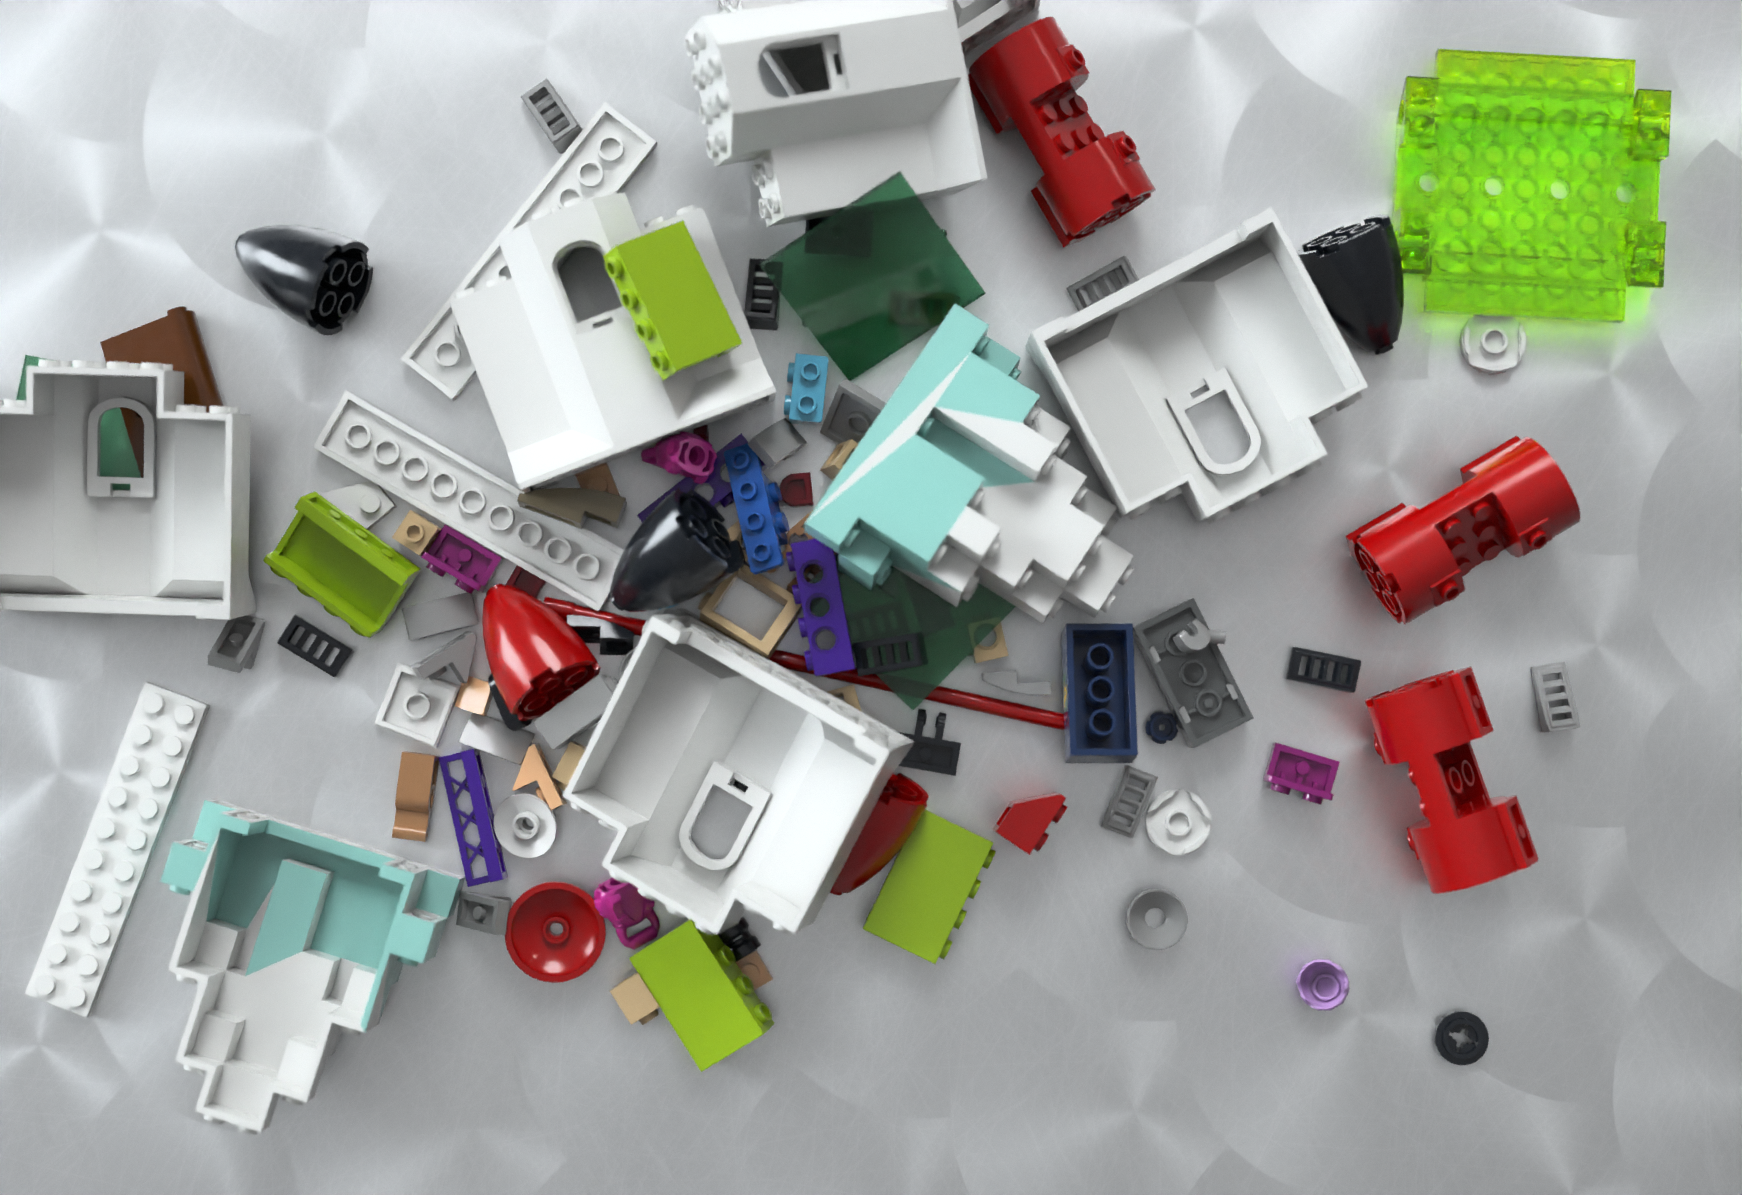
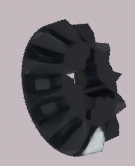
[1434,1011,1489,1065]

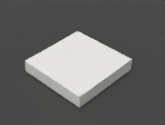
[374,663,461,748]

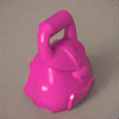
[641,431,717,485]
[594,878,660,950]

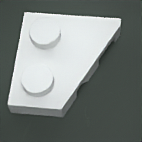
[318,481,397,531]

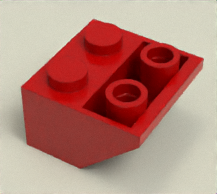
[993,792,1067,855]

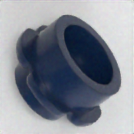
[1145,711,1178,744]

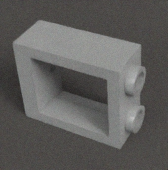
[533,675,619,750]

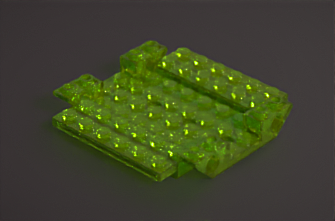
[1392,49,1671,323]

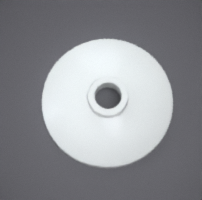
[493,793,557,858]

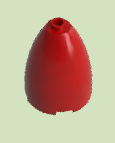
[482,584,601,721]
[830,773,929,895]

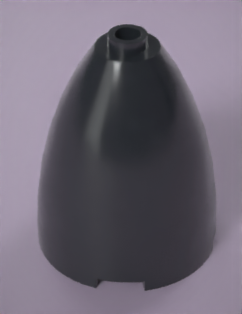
[1296,215,1404,355]
[235,225,373,335]
[610,488,744,612]

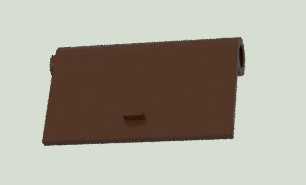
[100,306,223,478]

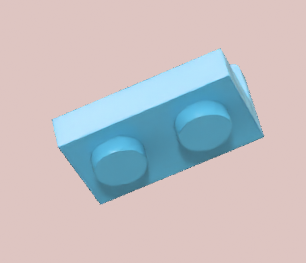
[784,353,829,425]

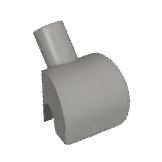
[1173,618,1226,653]

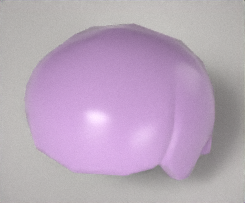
[1296,959,1349,1011]

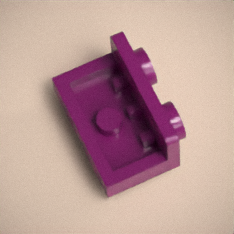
[422,524,503,594]
[1263,742,1340,805]

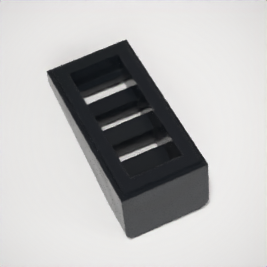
[744,258,783,330]
[277,614,353,678]
[853,632,928,676]
[1285,647,1361,693]

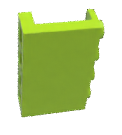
[604,220,742,380]
[263,491,421,638]
[863,809,996,964]
[629,919,774,1072]

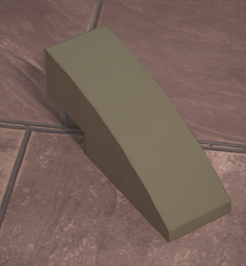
[517,487,627,529]

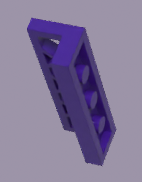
[439,749,508,887]

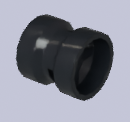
[718,916,761,962]

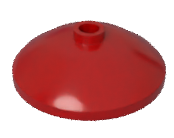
[504,881,606,983]

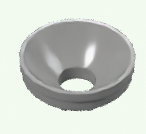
[1126,889,1188,950]

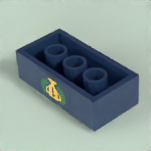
[1061,624,1138,763]

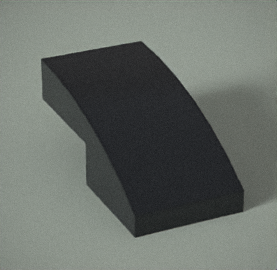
[567,615,634,655]

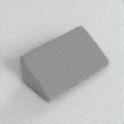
[459,712,535,765]

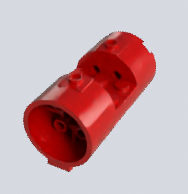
[967,17,1156,247]
[1346,436,1580,625]
[1365,667,1539,894]

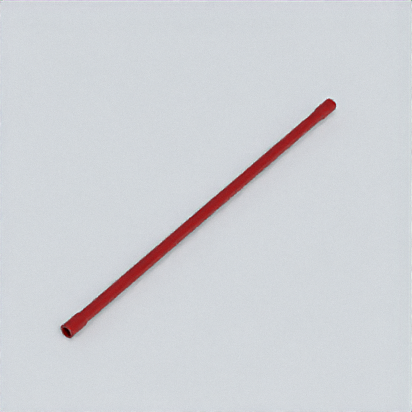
[543,597,1064,731]

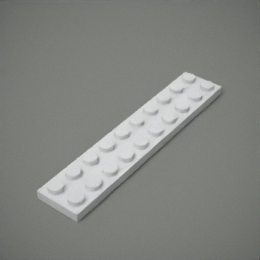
[401,102,657,401]
[313,391,624,612]
[25,682,210,1017]

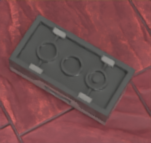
[1133,598,1254,748]

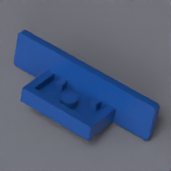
[724,443,789,575]

